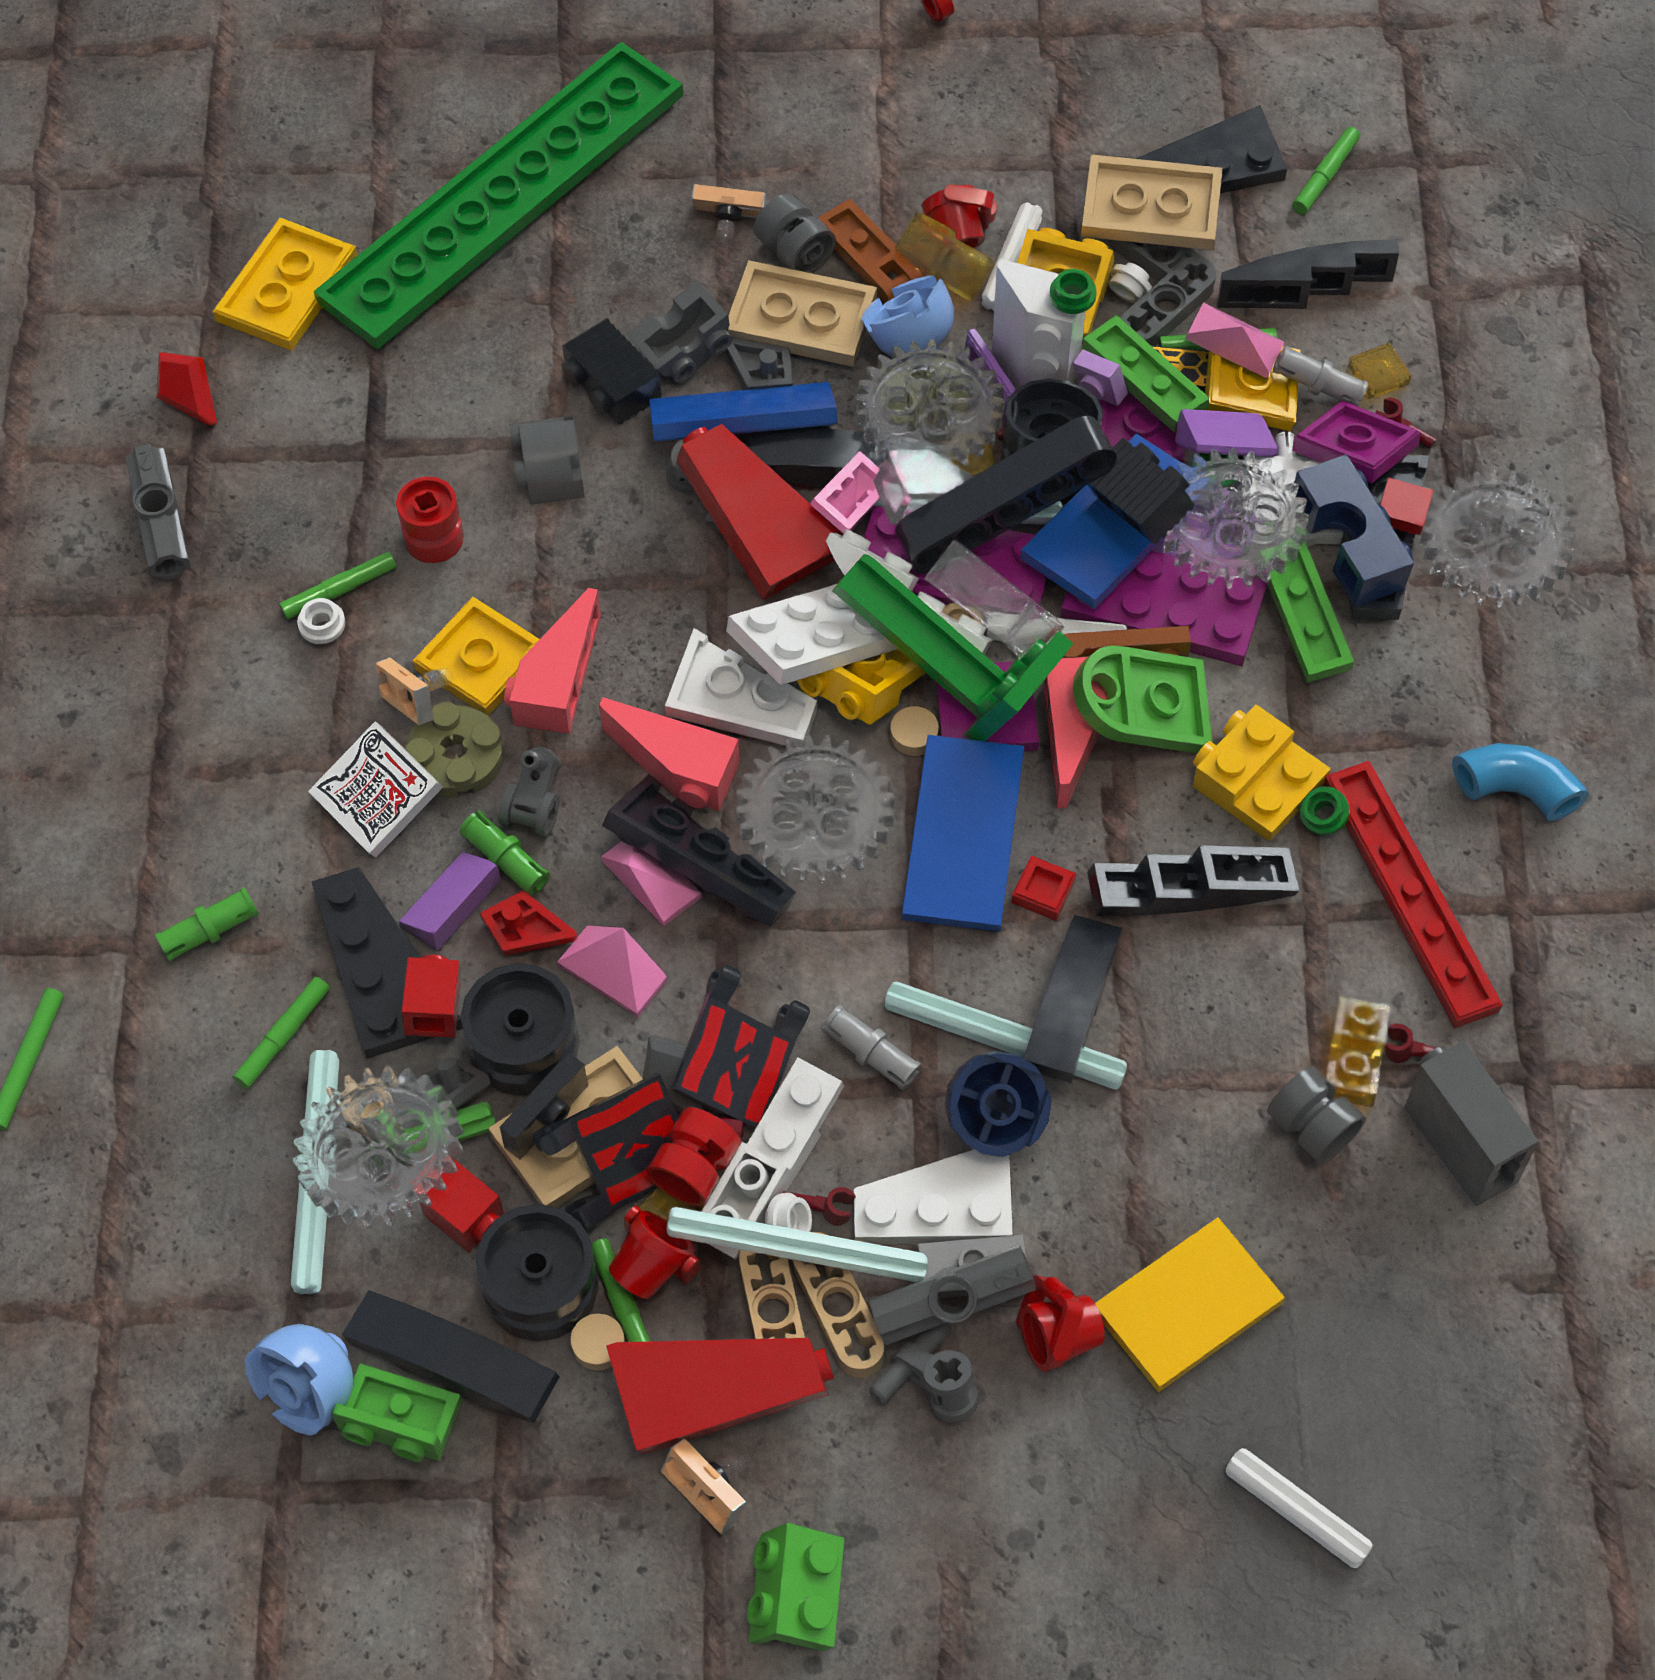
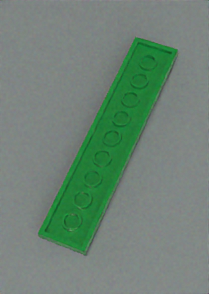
[313,42,684,350]

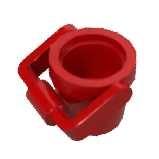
[921,184,998,255]
[608,1205,700,1299]
[1016,1275,1105,1373]

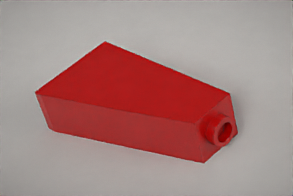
[677,424,843,601]
[606,1338,834,1455]

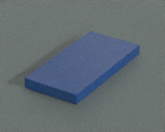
[649,382,838,442]
[1020,434,1210,609]
[902,735,1024,932]

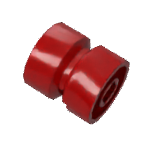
[396,476,464,563]
[646,1107,742,1207]

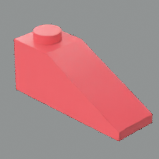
[504,588,601,734]
[1043,657,1107,809]
[599,697,740,811]

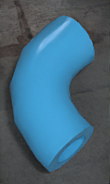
[1452,743,1589,821]

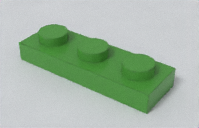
[1082,315,1210,433]
[1258,540,1354,683]

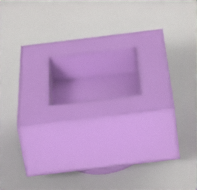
[1072,349,1128,406]

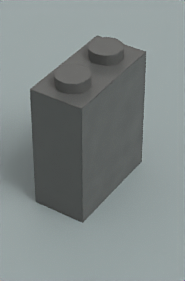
[1404,1041,1538,1207]

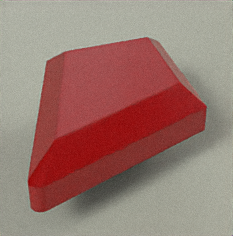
[156,352,217,425]
[480,890,577,956]

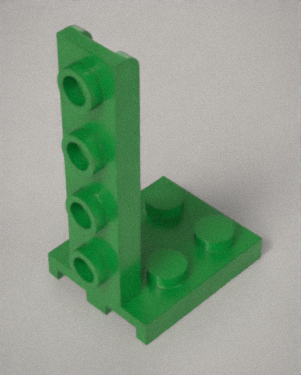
[832,554,1074,741]

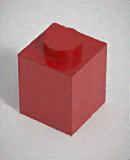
[402,954,461,1038]
[417,1158,504,1253]

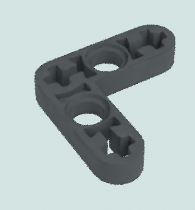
[1108,239,1216,346]

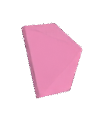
[1185,302,1284,378]
[810,451,894,533]
[601,841,702,926]
[557,926,668,1018]

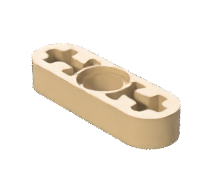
[792,1232,884,1378]
[739,1250,805,1339]

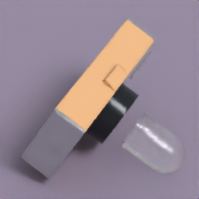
[692,184,768,249]
[375,658,453,725]
[661,1438,749,1535]

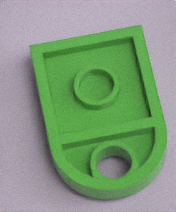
[1073,645,1213,753]

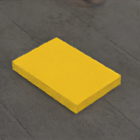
[213,218,358,351]
[1095,1217,1285,1393]

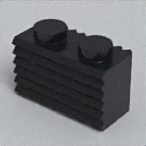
[561,318,662,425]
[1088,438,1194,544]

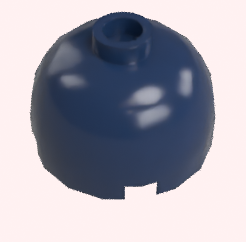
[944,1051,1052,1157]

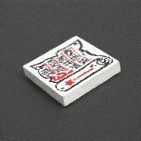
[308,721,443,858]

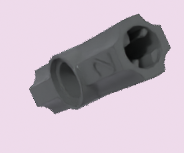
[125,444,191,580]
[869,1244,1037,1345]

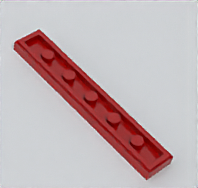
[1323,761,1503,1029]

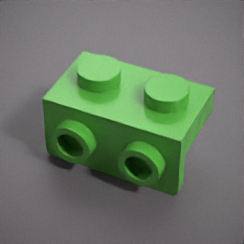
[332,1363,463,1462]
[747,1523,844,1651]

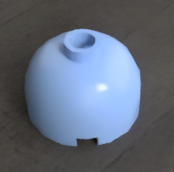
[861,276,954,360]
[245,1324,354,1435]

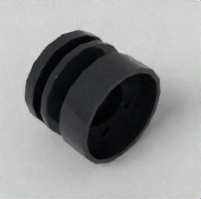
[1001,378,1103,502]

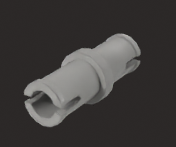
[1273,345,1368,406]
[822,1005,922,1091]

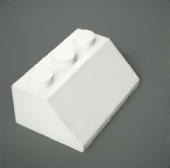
[992,259,1085,389]

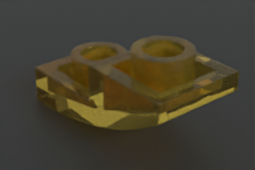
[895,211,994,302]
[1325,996,1390,1107]

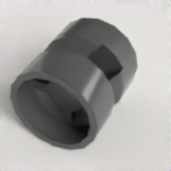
[754,193,836,273]
[1267,1066,1367,1165]

